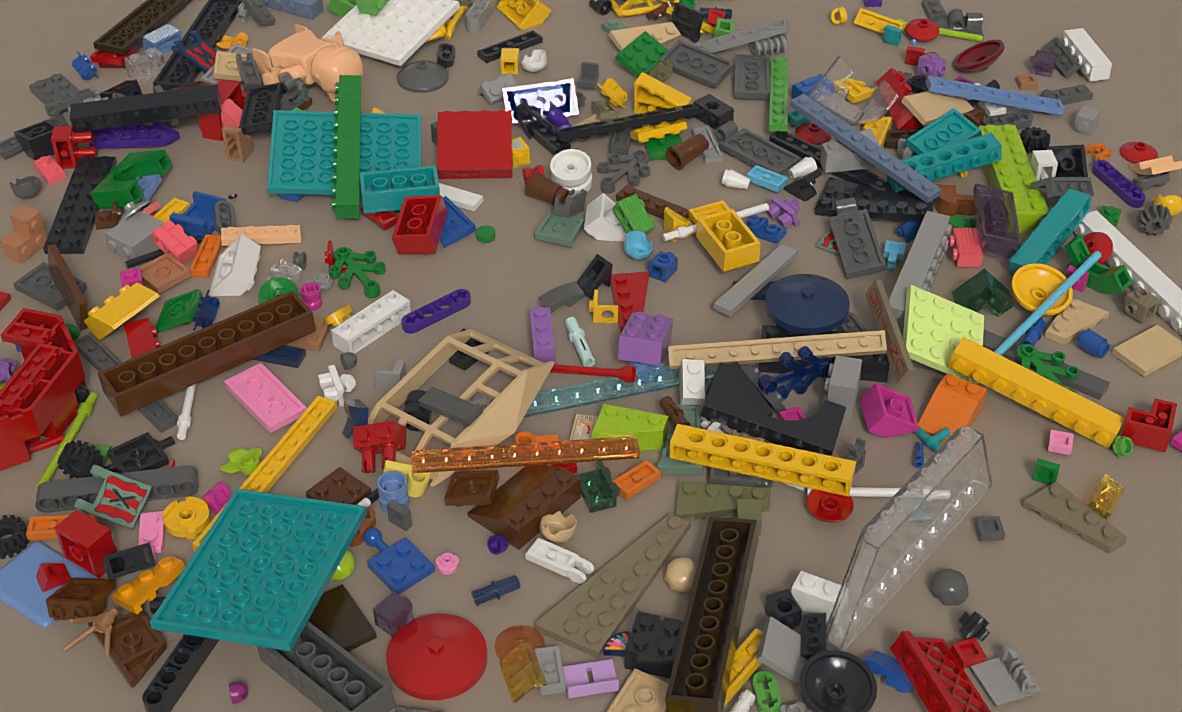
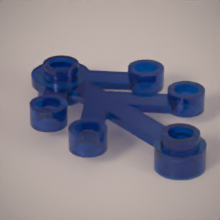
[758,346,833,400]

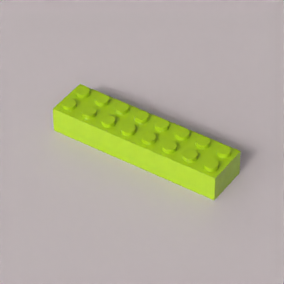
[977,124,1049,233]

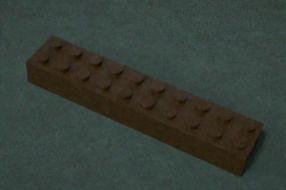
[665,517,758,712]

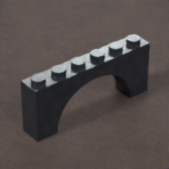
[701,362,846,456]

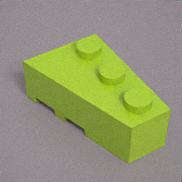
[592,404,668,453]

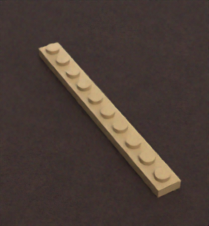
[668,330,887,369]

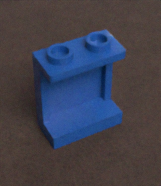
[169,191,227,240]

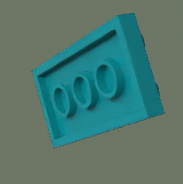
[905,108,981,155]

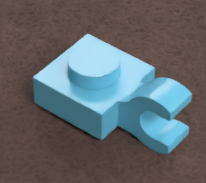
[883,240,906,271]

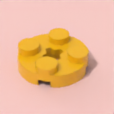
[163,497,211,540]

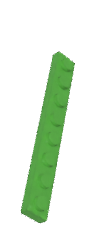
[769,56,788,131]

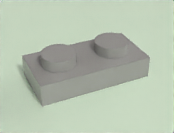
[534,646,566,696]

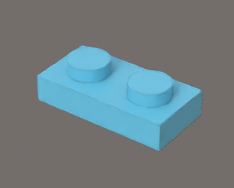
[746,165,788,193]

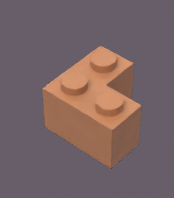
[0,205,48,263]

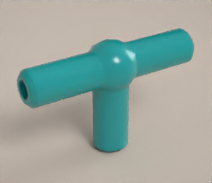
[915,427,951,458]

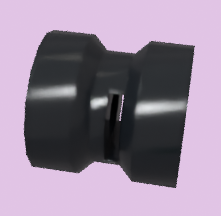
[589,0,612,15]

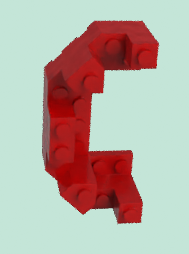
[0,308,87,471]

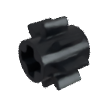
[958,611,990,641]

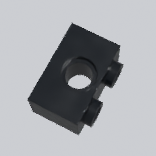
[694,94,734,130]

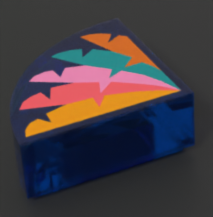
[603,631,630,657]

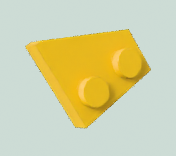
[832,77,880,103]

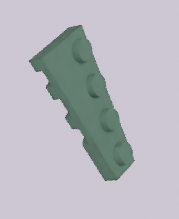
[657,405,702,474]

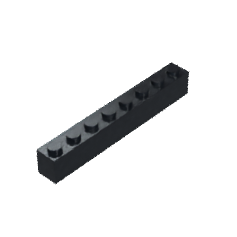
[70,84,222,132]

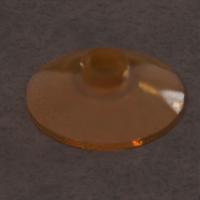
[495,625,545,667]

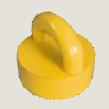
[830,7,847,24]

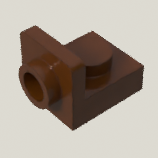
[964,107,985,128]
[95,201,123,230]

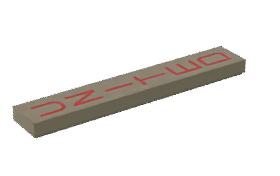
[865,279,915,385]

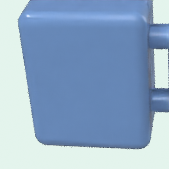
[0,541,99,627]

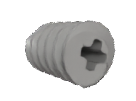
[749,33,787,55]

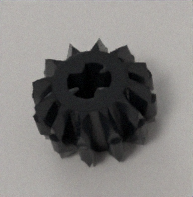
[1020,126,1051,154]

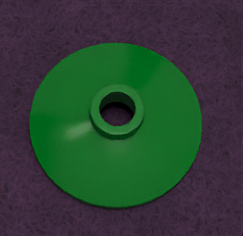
[258,277,299,304]

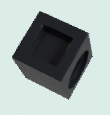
[765,589,802,630]

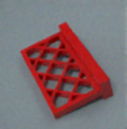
[890,631,991,712]

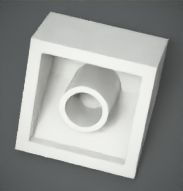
[584,193,626,241]

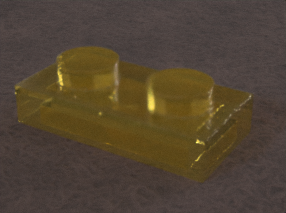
[1087,474,1125,519]

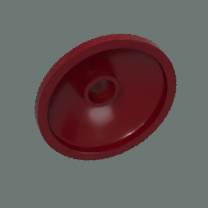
[954,40,1005,72]

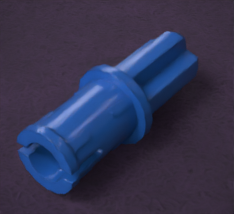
[1020,317,1046,346]

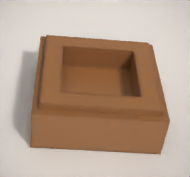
[1015,74,1038,90]

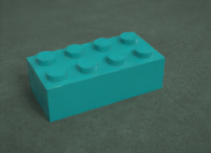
[360,165,440,213]

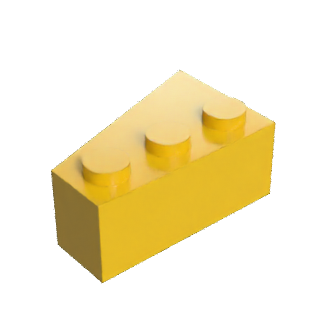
[634,72,692,121]

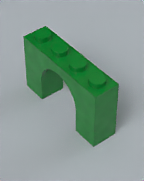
[91,150,173,209]

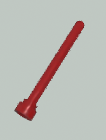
[550,364,637,383]

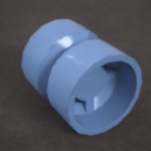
[377,471,410,514]

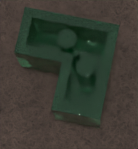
[952,268,1014,317]

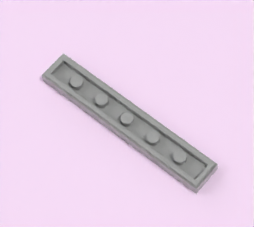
[691,18,789,53]
[714,244,798,317]

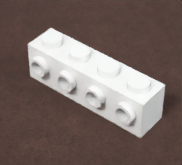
[1060,28,1112,81]
[331,290,411,354]

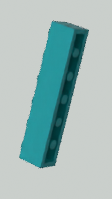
[1008,188,1091,276]

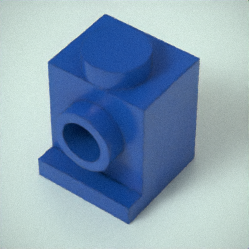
[648,251,678,283]

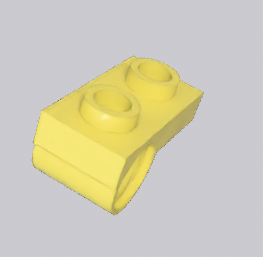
[382,460,431,498]

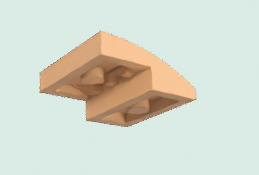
[1129,155,1182,175]

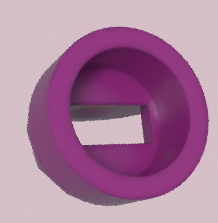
[229,682,248,704]

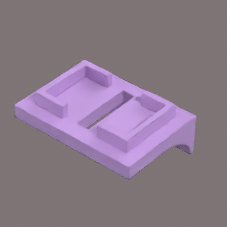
[563,659,619,698]

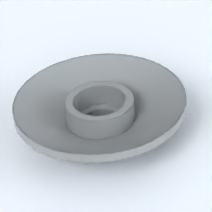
[118,200,151,224]

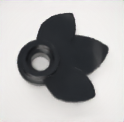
[907,75,928,93]

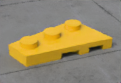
[630,119,687,143]

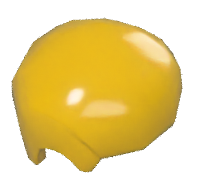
[1152,194,1182,217]

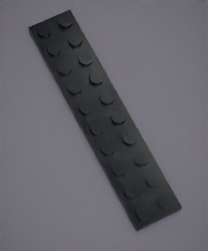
[153,0,242,91]

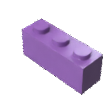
[529,307,556,364]

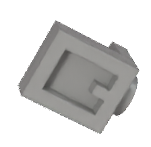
[897,138,916,160]

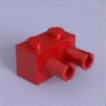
[51,125,97,169]
[353,420,406,474]

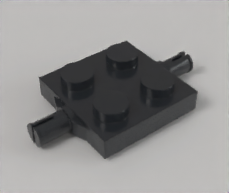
[103,432,175,473]

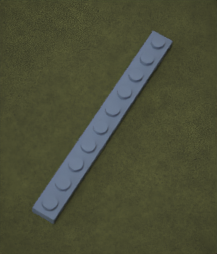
[790,93,942,203]

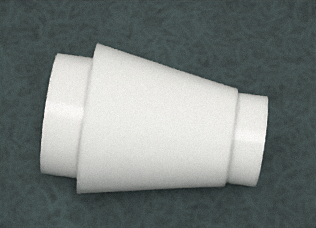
[788,157,817,179]
[721,169,750,189]

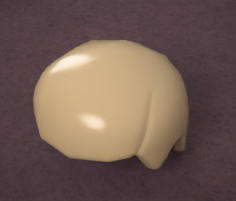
[539,511,577,544]
[664,557,698,593]

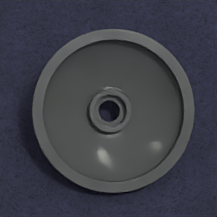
[397,60,449,93]

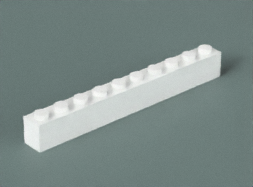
[1073,210,1182,336]

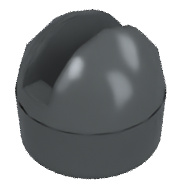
[340,352,357,370]

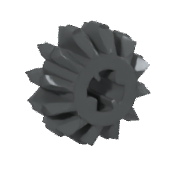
[1137,203,1172,236]

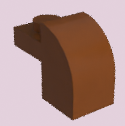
[934,184,976,217]

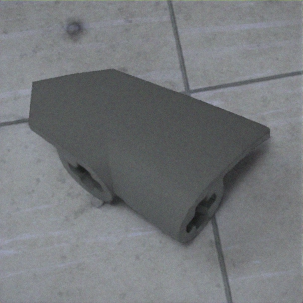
[935,9,984,37]

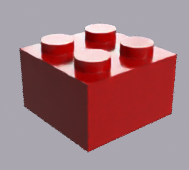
[54,510,117,578]

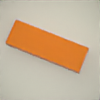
[189,234,223,278]

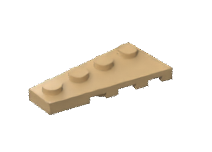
[609,22,681,51]

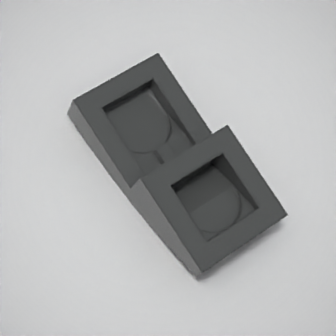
[538,282,586,313]

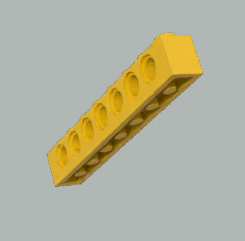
[669,424,856,497]

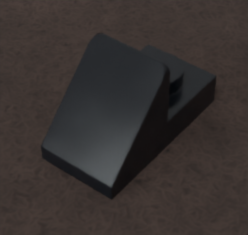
[784,169,821,201]
[577,254,613,299]
[102,542,156,580]

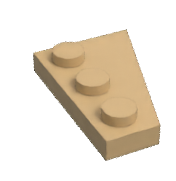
[1045,298,1110,345]

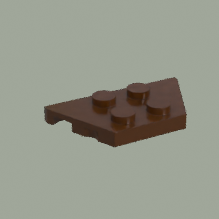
[88,611,167,688]

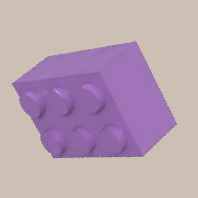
[618,312,673,365]

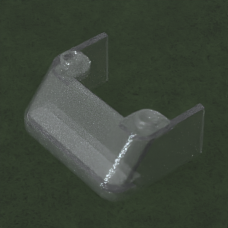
[809,55,899,126]

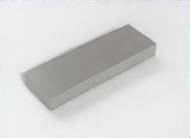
[691,125,723,164]

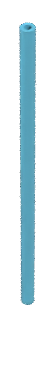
[994,251,1101,356]

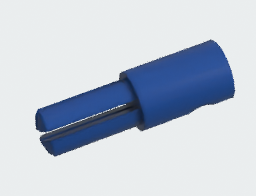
[914,441,924,468]

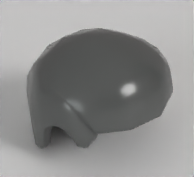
[9,176,41,199]
[930,568,969,606]

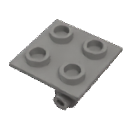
[970,645,1042,707]

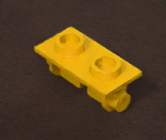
[597,78,628,108]

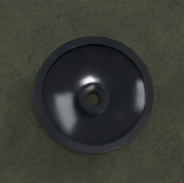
[799,650,877,712]

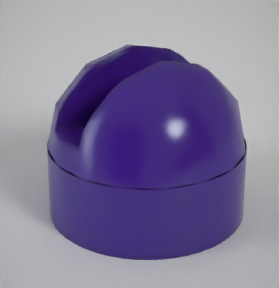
[487,535,509,555]

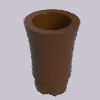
[666,134,709,170]
[525,172,570,205]

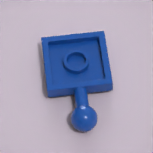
[363,528,435,596]

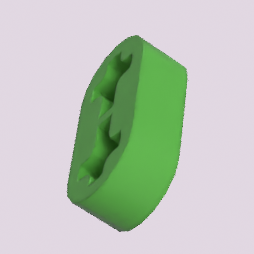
[752,671,781,712]

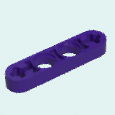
[1092,160,1145,208]
[402,289,471,334]

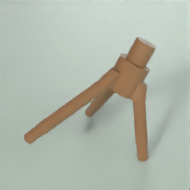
[62,608,118,657]

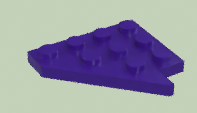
[89,122,180,149]

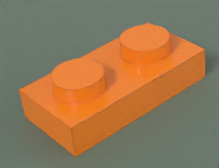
[612,460,662,500]

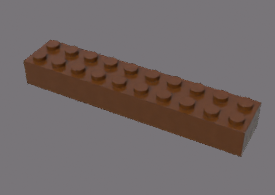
[98,291,316,416]

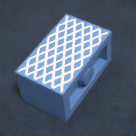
[142,23,182,58]

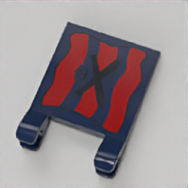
[171,30,217,74]

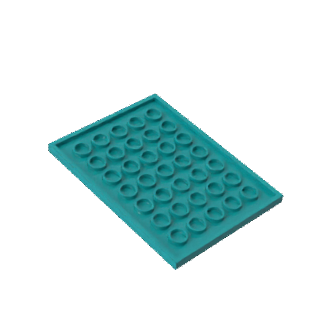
[267,110,421,196]
[150,489,367,651]

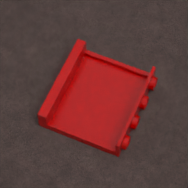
[437,110,513,180]

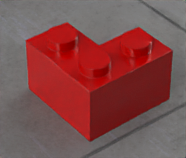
[1121,398,1177,452]

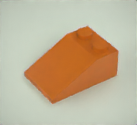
[918,373,988,447]

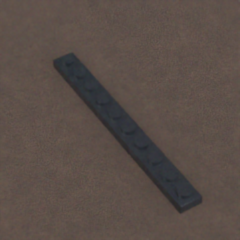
[769,131,932,203]

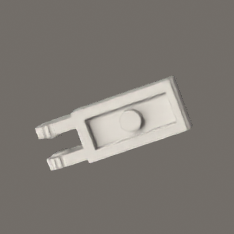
[525,538,594,584]

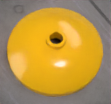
[1011,264,1073,315]

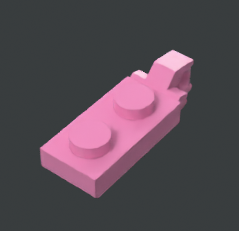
[138,511,165,564]

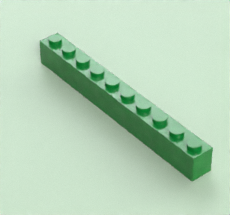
[332,75,361,218]

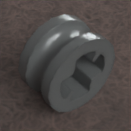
[292,252,307,270]

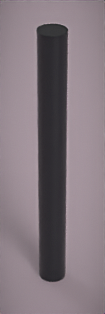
[125,236,202,269]

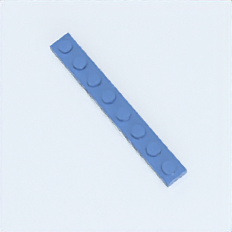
[925,76,1065,115]

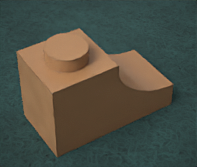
[222,125,254,163]

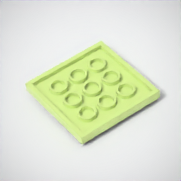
[903,285,984,385]

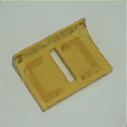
[499,641,547,703]

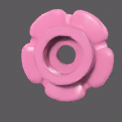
[435,552,459,575]

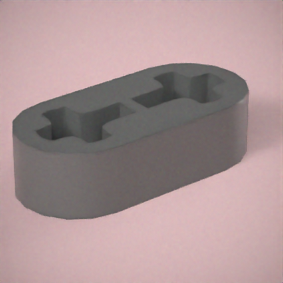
[278,71,296,91]

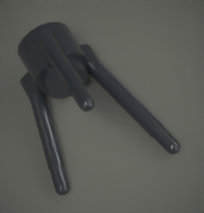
[515,101,554,139]

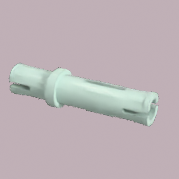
[565,317,595,367]

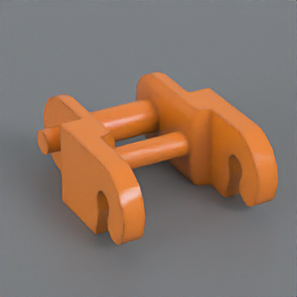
[1085,143,1113,161]

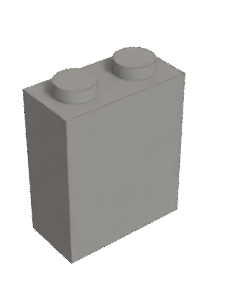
[105,210,164,260]

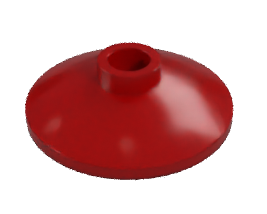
[906,18,940,41]
[795,123,831,145]
[1120,142,1158,164]
[1082,232,1113,265]
[807,490,854,523]

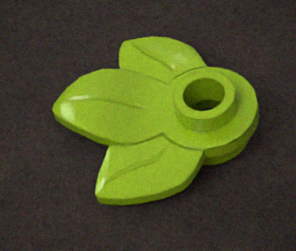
[220,447,263,475]

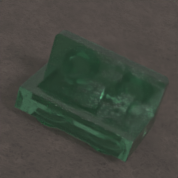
[576,460,619,513]

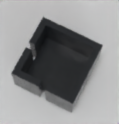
[625,611,684,679]

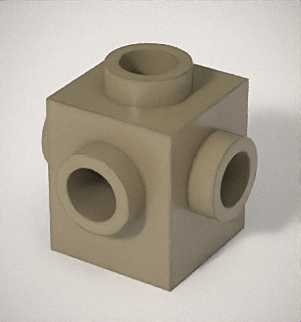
[1123,287,1160,323]

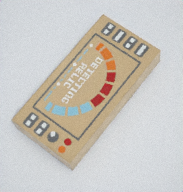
[568,414,598,453]

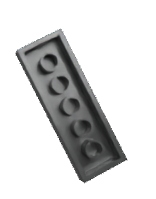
[257,621,396,712]

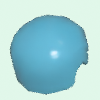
[623,231,653,260]

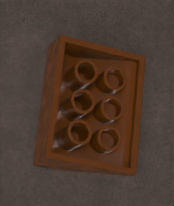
[467,462,581,550]

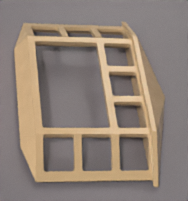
[368,329,555,487]

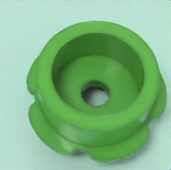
[1112,435,1133,458]

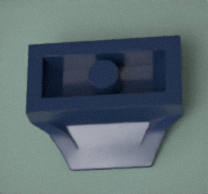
[342,399,369,438]

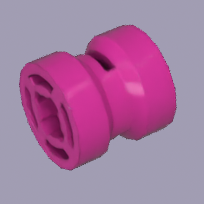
[300,282,322,311]

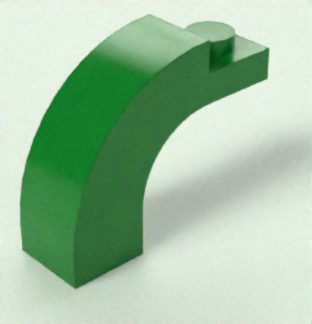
[1064,236,1133,294]

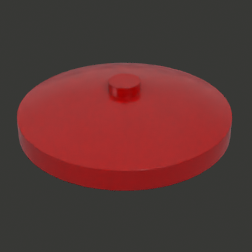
[386,614,488,701]

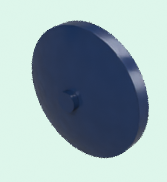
[765,274,850,334]

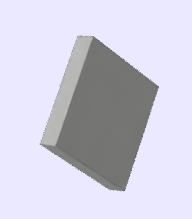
[757,616,808,685]

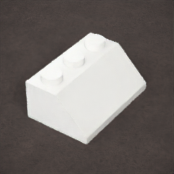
[209,234,261,296]

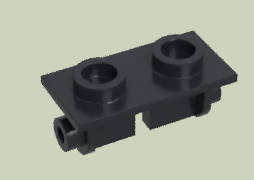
[801,613,827,659]

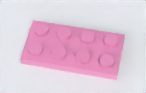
[224,363,307,434]

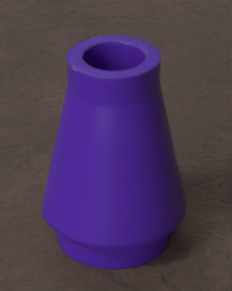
[546,106,572,128]

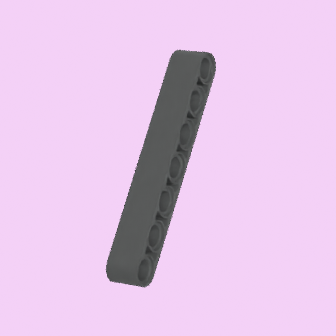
[35,466,198,513]

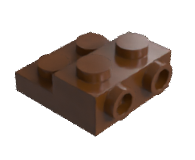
[46,578,116,620]

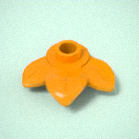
[216,32,249,49]

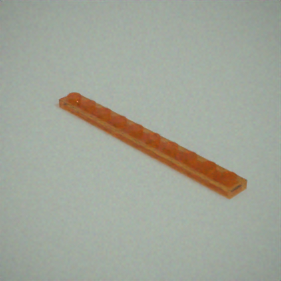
[411,436,640,473]

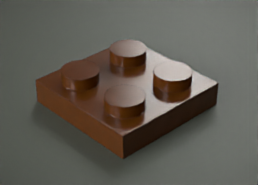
[306,467,371,505]
[444,470,500,507]

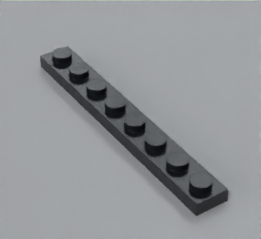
[555,103,700,142]

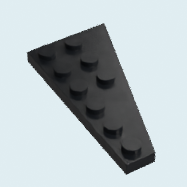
[815,177,934,221]

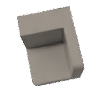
[375,360,406,389]

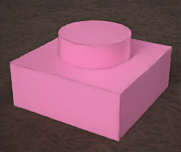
[1048,430,1074,455]

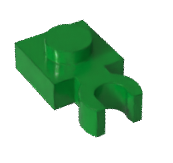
[1100,205,1122,226]

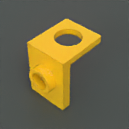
[589,290,618,323]

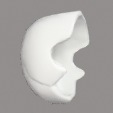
[521,49,547,72]

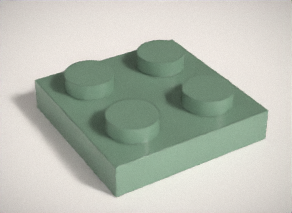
[535,211,585,247]

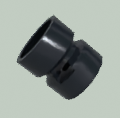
[403,390,432,432]

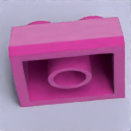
[860,383,919,438]

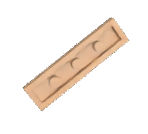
[221,225,301,246]

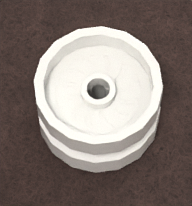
[550,149,593,194]

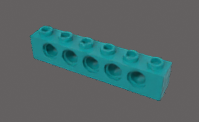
[886,132,1002,192]

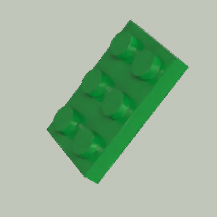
[615,31,668,78]

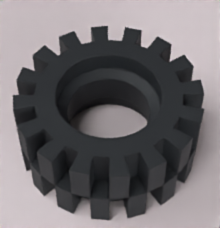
[57,440,104,479]
[0,515,30,559]

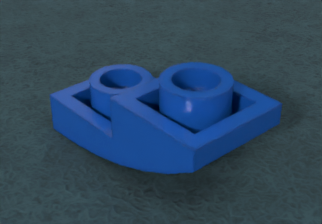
[744,215,787,244]
[864,651,914,693]

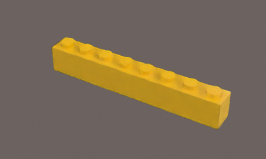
[948,337,1125,449]

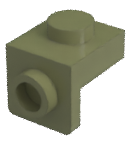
[649,58,673,83]

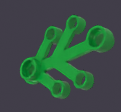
[329,247,386,298]
[1016,344,1080,394]

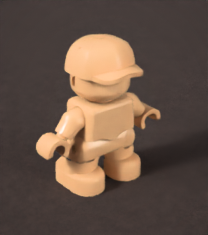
[252,24,364,103]

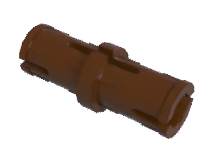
[659,396,690,427]

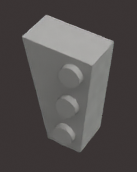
[820,128,881,173]

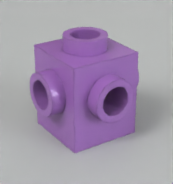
[917,53,947,78]

